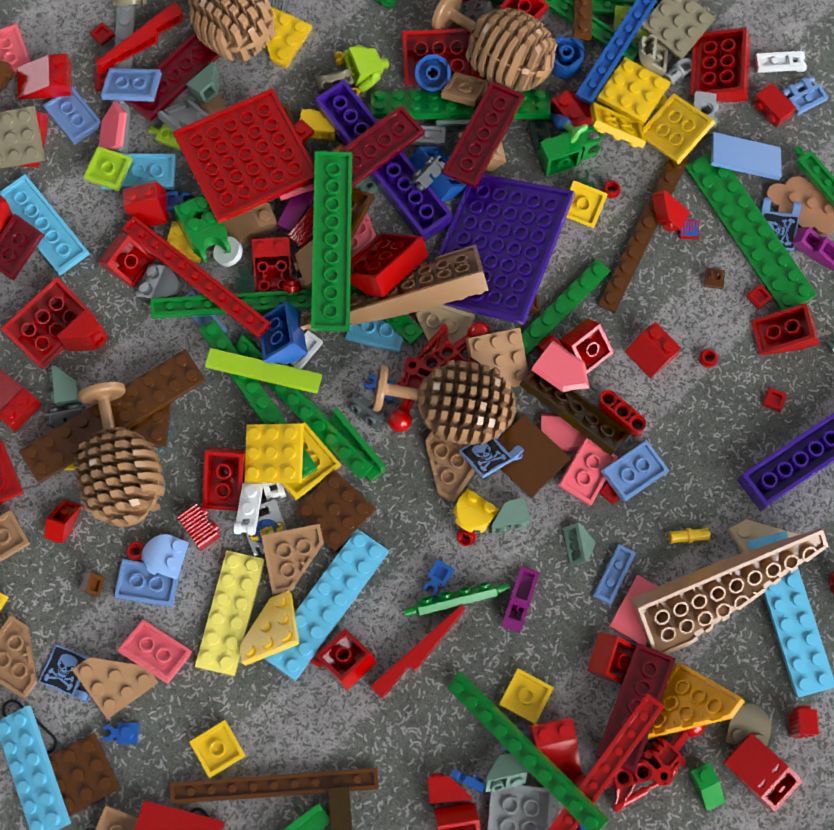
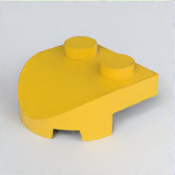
[452,489,500,533]

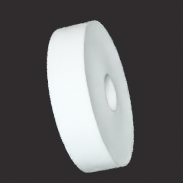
[213,237,243,267]

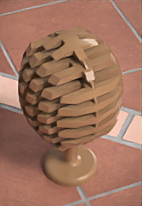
[171,0,276,62]
[432,0,558,92]
[373,360,516,445]
[73,382,166,527]

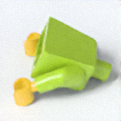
[334,45,389,98]

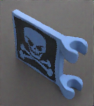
[762,198,801,251]
[459,430,524,479]
[38,644,91,702]

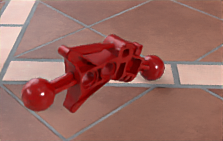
[388,321,491,432]
[571,725,705,812]

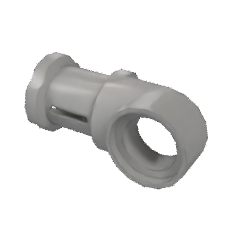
[662,58,692,87]

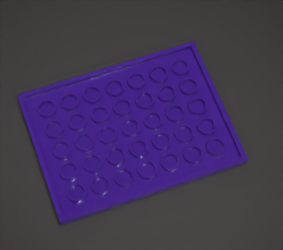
[437,174,575,325]

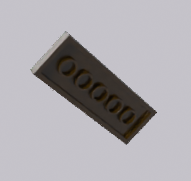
[520,372,631,456]

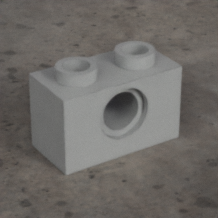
[692,91,719,134]

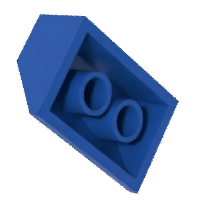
[409,146,467,202]
[260,301,308,363]

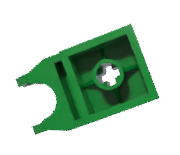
[538,127,604,177]
[173,195,231,263]

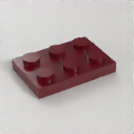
[0,214,45,280]

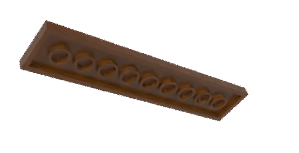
[19,349,206,484]

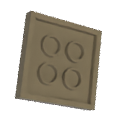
[641,0,716,60]
[0,106,46,169]

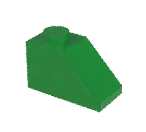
[687,762,725,811]

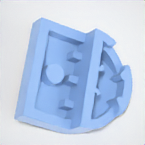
[141,534,189,579]

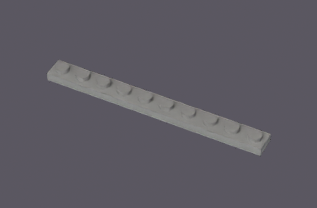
[112,5,136,154]

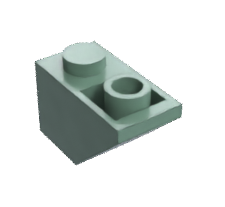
[187,62,220,104]
[49,366,82,408]
[491,497,531,535]
[485,753,527,792]

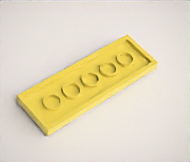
[195,550,265,676]

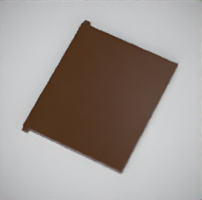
[498,413,572,498]

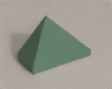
[437,119,470,132]
[563,523,596,566]

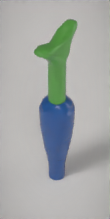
[550,111,588,143]

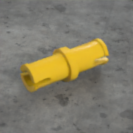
[668,528,710,544]

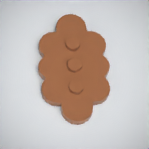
[766,176,834,236]

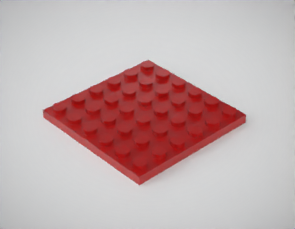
[173,88,315,224]

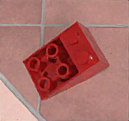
[252,236,292,293]
[723,733,803,812]

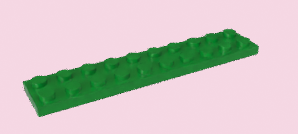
[370,90,551,119]
[311,151,352,332]
[685,151,817,311]

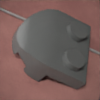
[135,263,181,301]

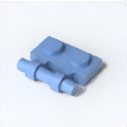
[781,76,829,115]

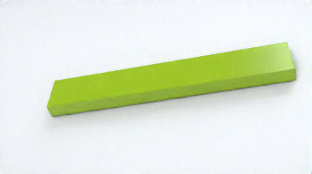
[205,348,322,394]

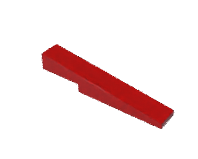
[96,2,183,75]
[370,605,466,699]

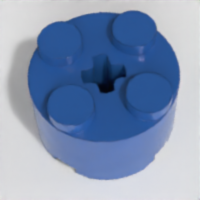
[551,36,584,80]
[415,54,451,92]

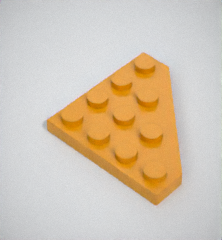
[648,662,744,739]

